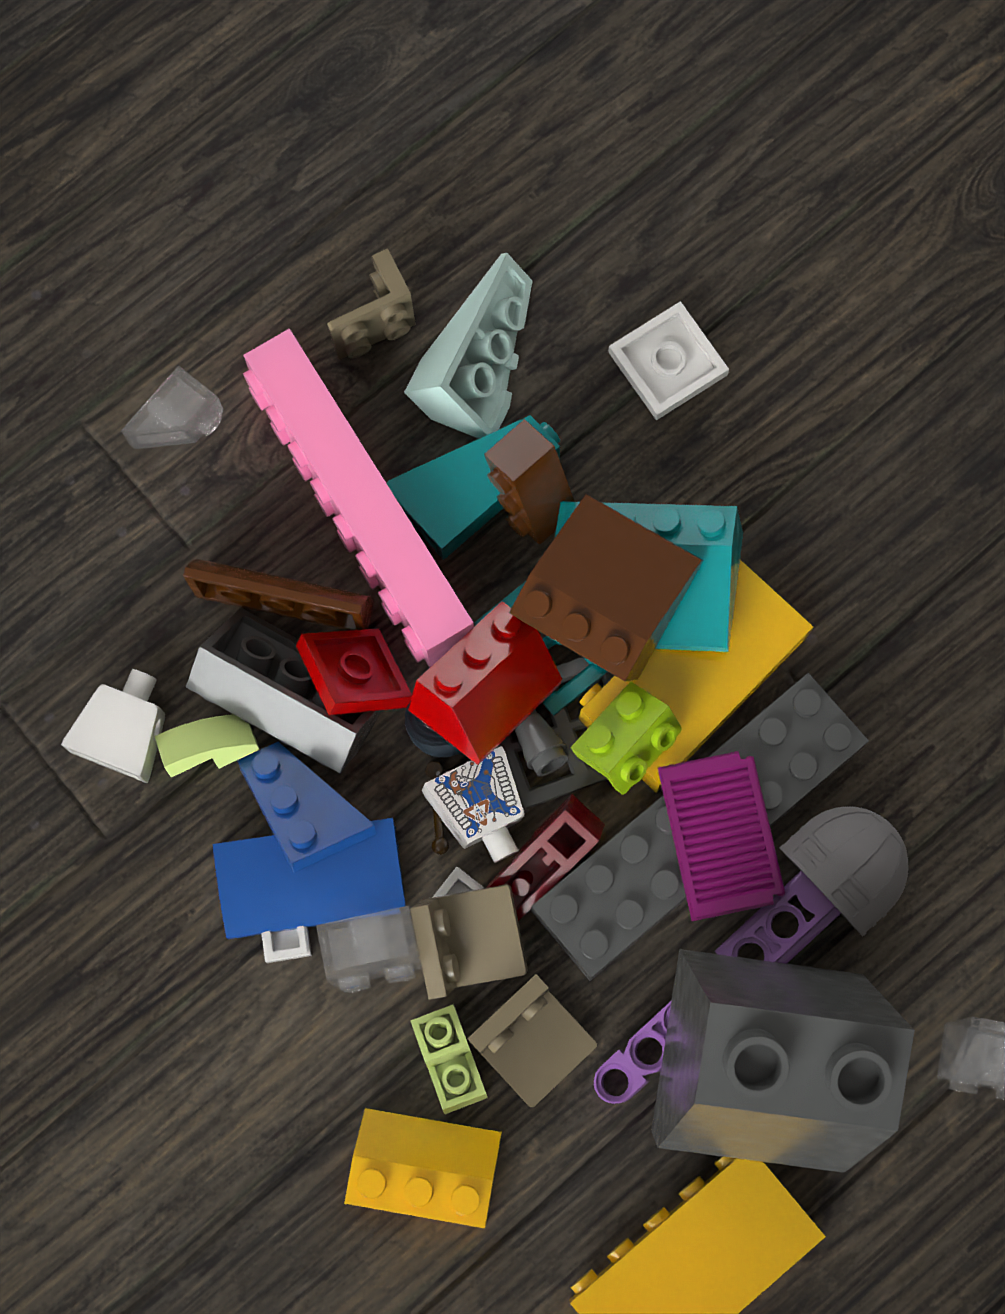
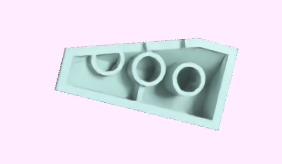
[404,253,532,439]

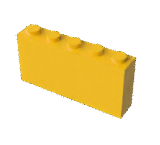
[579,560,813,793]
[569,1156,826,1314]

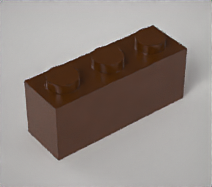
[484,419,575,545]

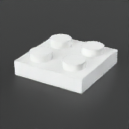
[608,301,729,420]

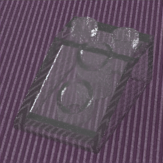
[937,1017,1005,1100]

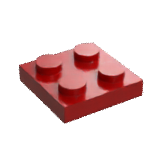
[296,628,412,715]

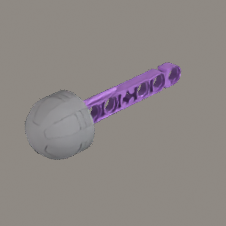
[594,807,908,1104]

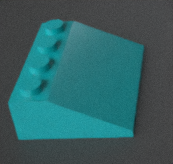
[550,501,743,652]

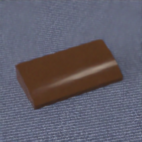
[183,559,375,631]

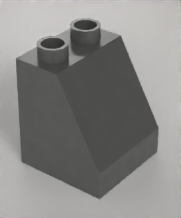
[651,949,915,1173]

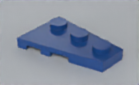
[237,742,377,873]

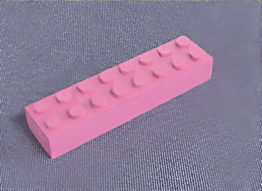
[243,329,474,668]

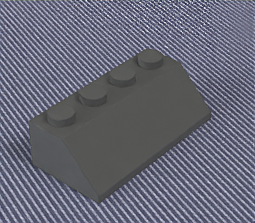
[186,607,382,773]

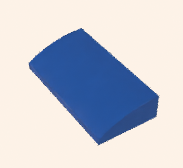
[213,818,407,939]

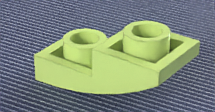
[155,714,260,777]
[411,1004,488,1114]

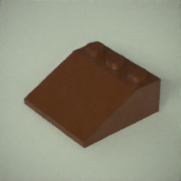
[509,494,704,681]

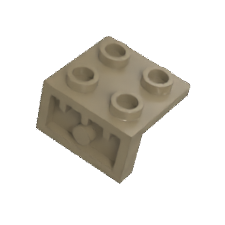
[327,248,416,360]
[410,884,528,999]
[467,974,597,1107]

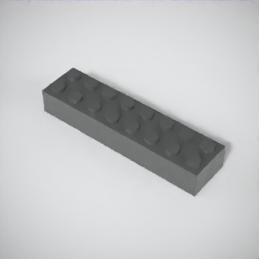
[531,673,869,981]

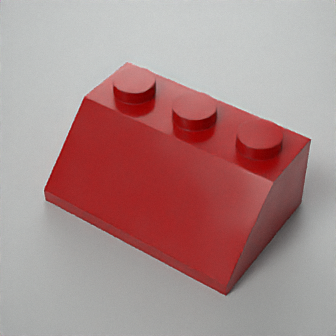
[408,601,563,765]

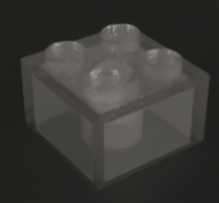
[316,906,422,993]

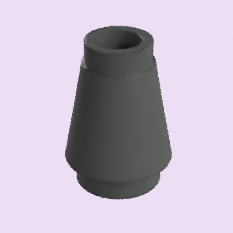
[515,710,569,776]

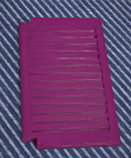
[657,751,785,922]

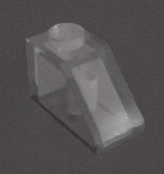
[121,366,224,449]

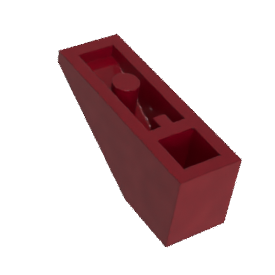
[485,794,605,921]

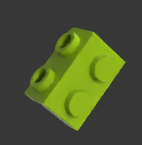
[570,682,682,795]

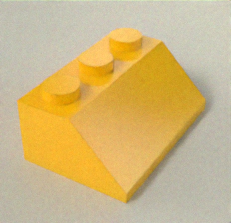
[344,1108,502,1228]

